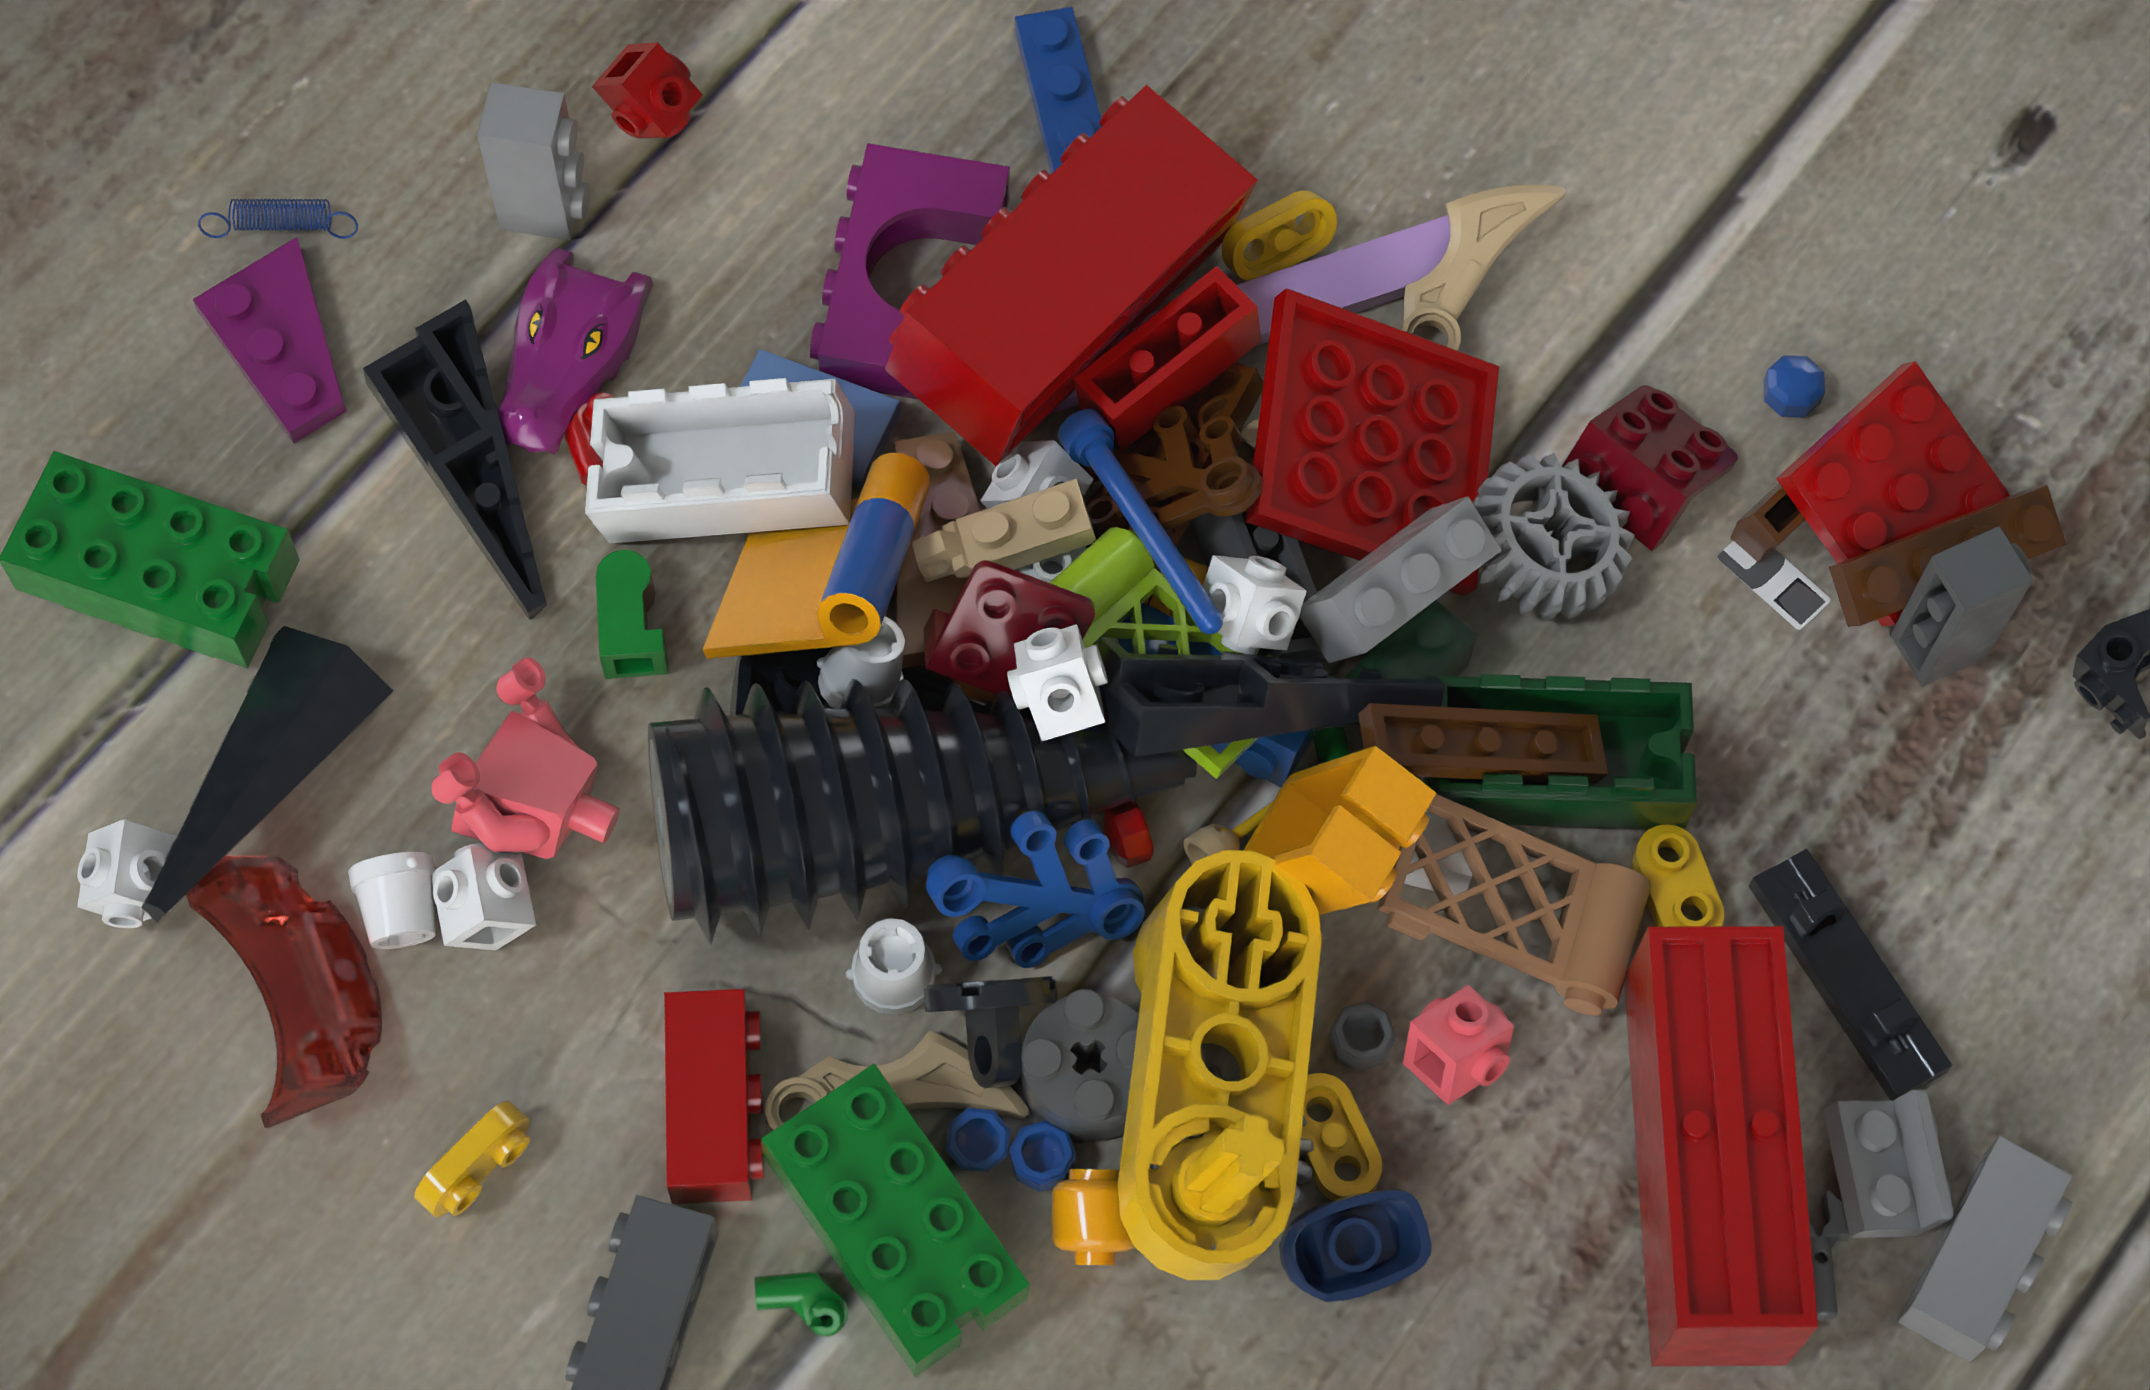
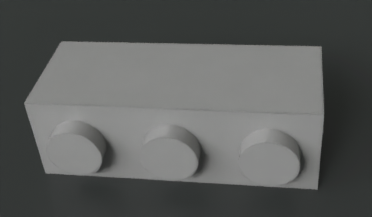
[477,82,590,240]
[1299,497,1501,663]
[1897,1136,2073,1363]

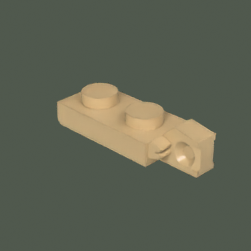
[912,478,1096,583]

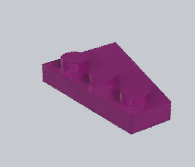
[193,237,346,444]

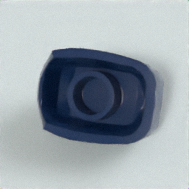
[1279,1189,1432,1302]

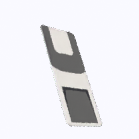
[1718,541,1830,630]

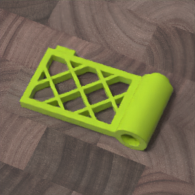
[1050,527,1272,779]

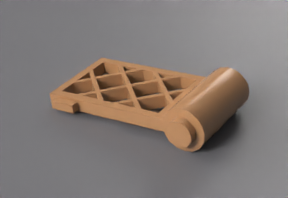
[1377,794,1651,1016]

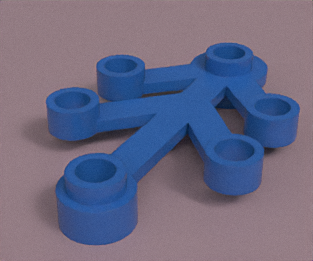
[926,810,1145,968]

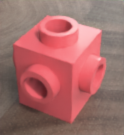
[1403,985,1514,1105]

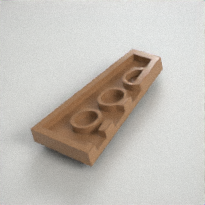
[894,432,981,669]

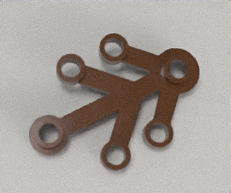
[1062,405,1263,539]

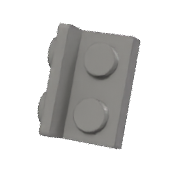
[1823,1090,1954,1238]

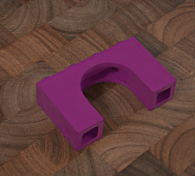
[810,143,1010,400]

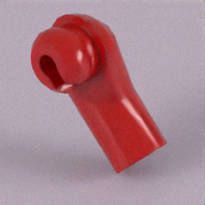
[565,392,615,485]

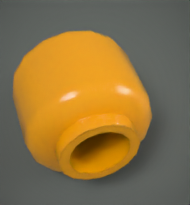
[1051,1169,1134,1265]

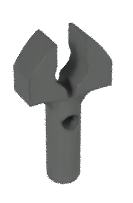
[1809,1191,1850,1321]

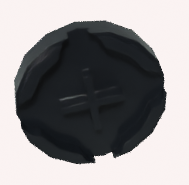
[924,976,1058,1088]

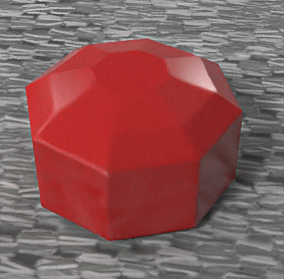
[1103,801,1154,868]

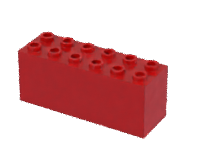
[885,84,1258,466]
[1624,926,1818,1367]

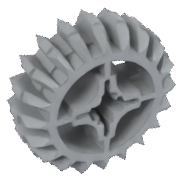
[1472,453,1635,621]

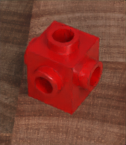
[592,42,703,138]

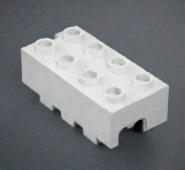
[585,378,855,544]

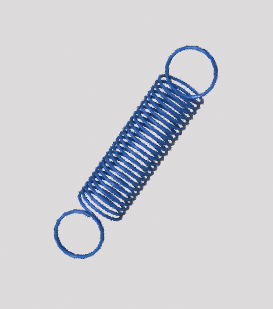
[198,199,358,239]

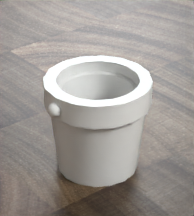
[817,616,905,709]
[348,852,436,949]
[845,918,942,1015]

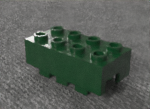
[1427,674,1697,829]

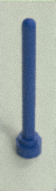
[1058,409,1223,634]

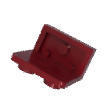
[1561,385,1738,551]
[923,560,1095,700]

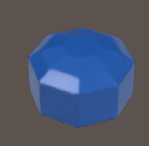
[1763,355,1825,418]
[946,1108,1010,1172]
[1009,1120,1076,1192]

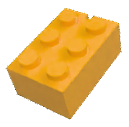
[1244,746,1436,915]

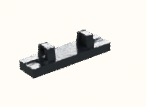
[1748,848,1952,1101]

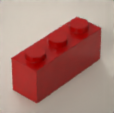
[1073,266,1261,451]
[664,989,764,1204]

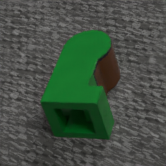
[595,550,668,679]

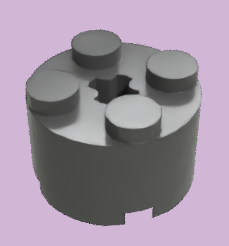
[1021,989,1139,1143]

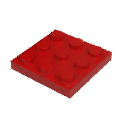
[1776,361,2011,626]

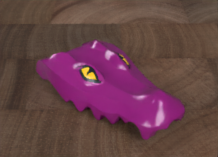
[497,248,653,455]

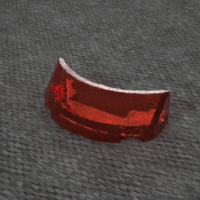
[186,856,382,1128]

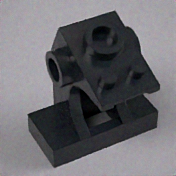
[2072,609,2150,739]

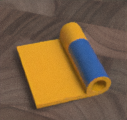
[703,453,930,659]

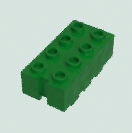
[0,451,300,669]
[761,1063,1030,1377]

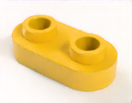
[1221,190,1337,281]
[1632,825,1725,927]
[1301,1073,1382,1201]
[414,1100,530,1217]

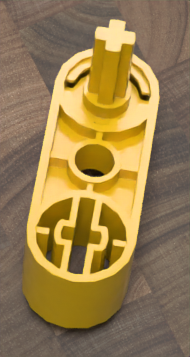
[1117,850,1322,1280]

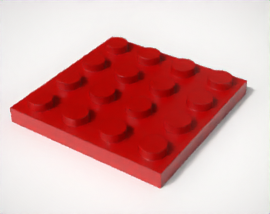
[1246,288,1499,596]

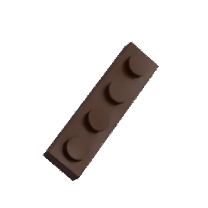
[1829,485,2066,627]
[1358,703,1608,784]

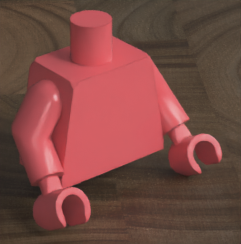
[431,657,620,859]

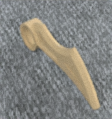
[1401,185,1566,351]
[765,1030,1029,1133]

